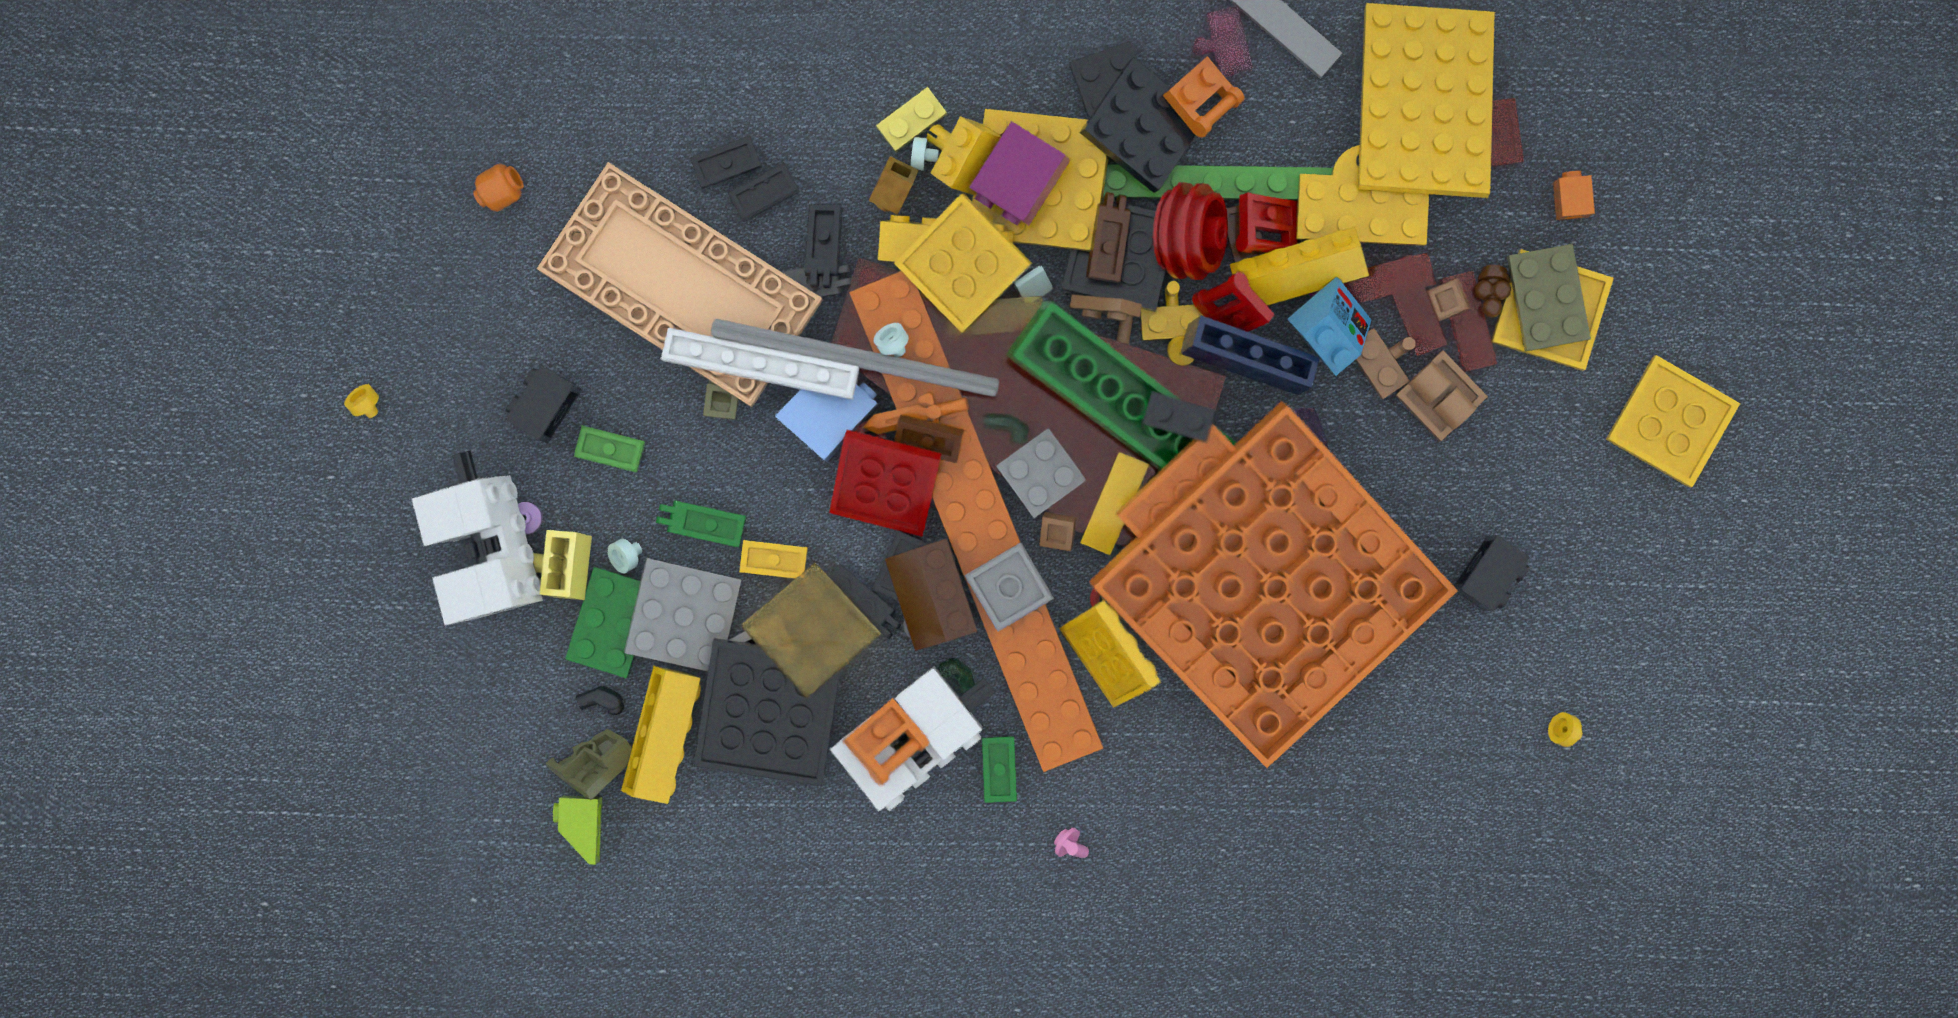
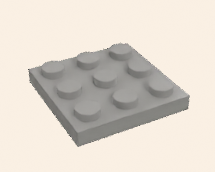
[624,558,741,671]

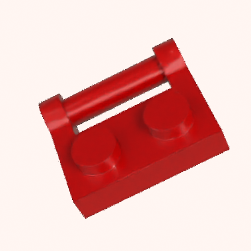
[1236,193,1297,253]
[1192,272,1274,332]

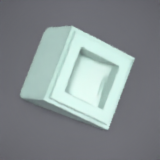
[1014,266,1052,305]

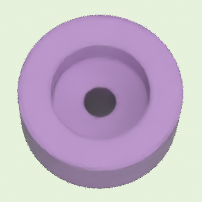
[518,502,543,535]

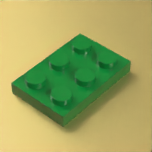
[565,567,640,678]

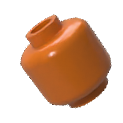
[473,163,524,212]

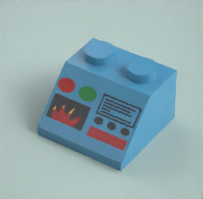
[1287,277,1371,376]

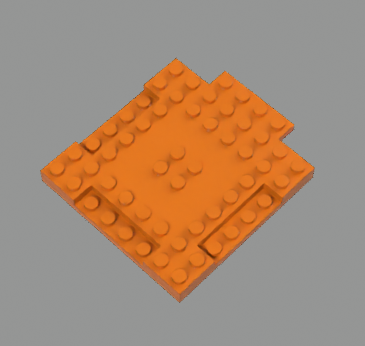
[1089,401,1458,768]

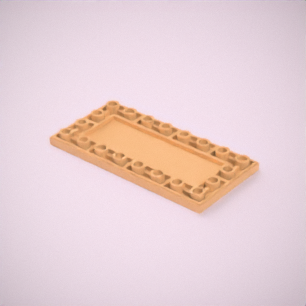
[537,162,823,407]

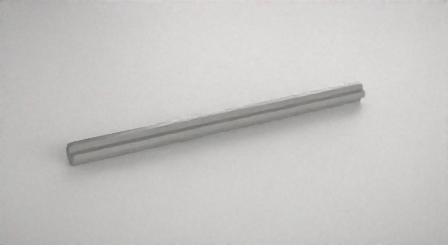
[711,319,999,397]

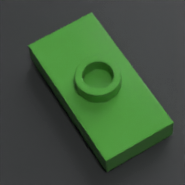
[574,425,645,473]

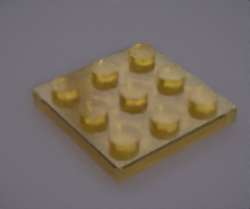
[742,563,881,698]

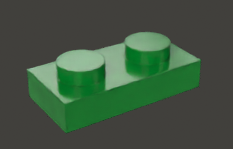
[982,736,1017,803]

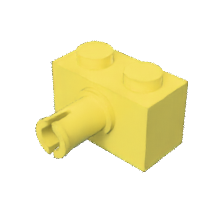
[533,530,592,600]

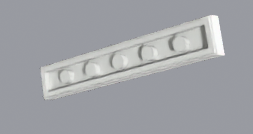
[661,328,860,400]

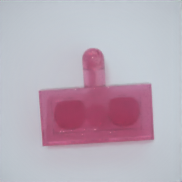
[1192,6,1253,77]

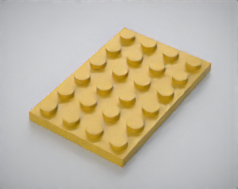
[1358,3,1495,198]

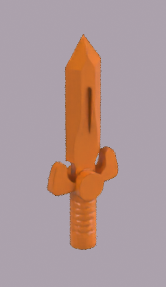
[862,392,969,434]

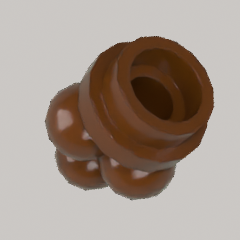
[1474,264,1511,318]

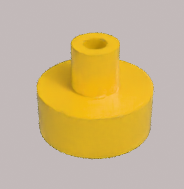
[344,384,379,418]
[1548,712,1582,747]

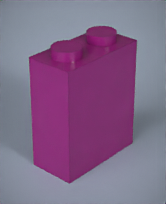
[969,121,1070,226]

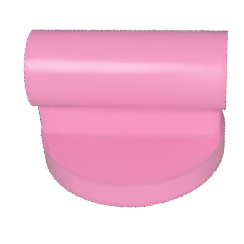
[1054,828,1089,858]

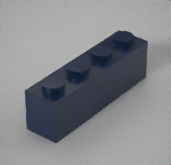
[1180,316,1320,395]

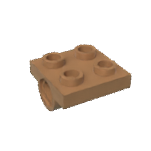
[1395,350,1488,442]

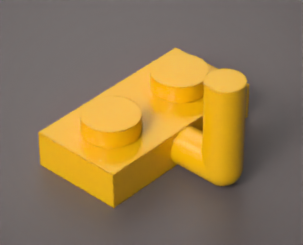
[1140,281,1203,341]

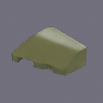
[546,729,632,800]

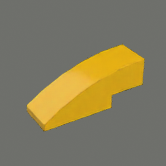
[1080,452,1149,555]

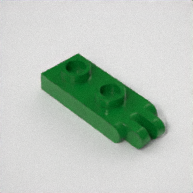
[656,500,747,548]

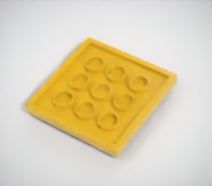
[972,109,1109,251]

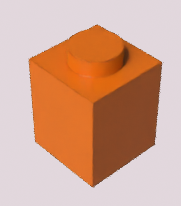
[1553,171,1595,220]

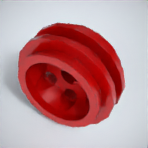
[1153,182,1228,280]

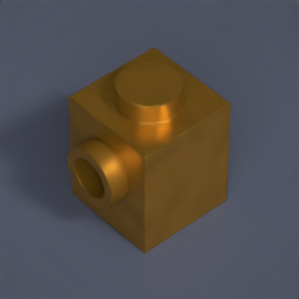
[869,156,919,215]

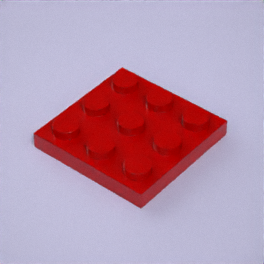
[829,430,942,537]

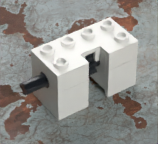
[412,451,543,625]
[830,666,996,811]

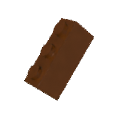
[885,538,977,651]

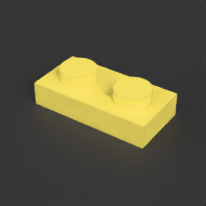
[876,87,947,152]

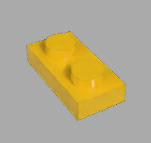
[739,540,808,580]

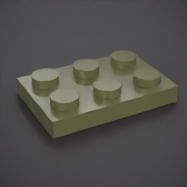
[1507,244,1591,352]

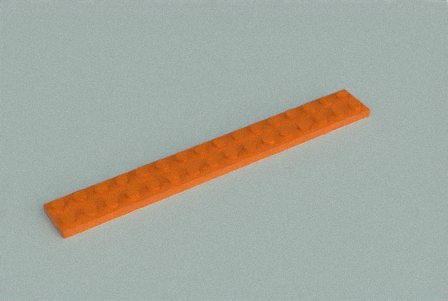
[849,271,1103,772]

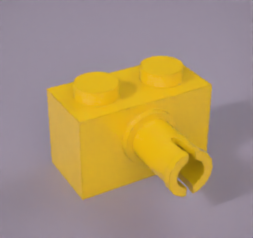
[927,116,1002,195]

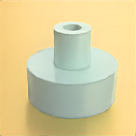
[911,137,939,170]
[874,323,909,357]
[608,539,642,573]

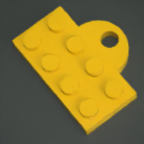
[1296,145,1429,246]

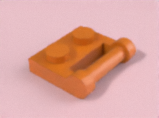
[1163,56,1244,137]
[842,698,930,786]

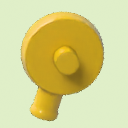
[1167,335,1194,366]

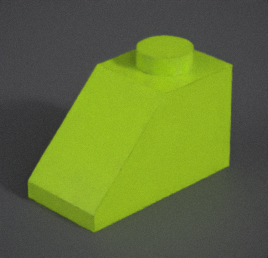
[553,796,602,864]

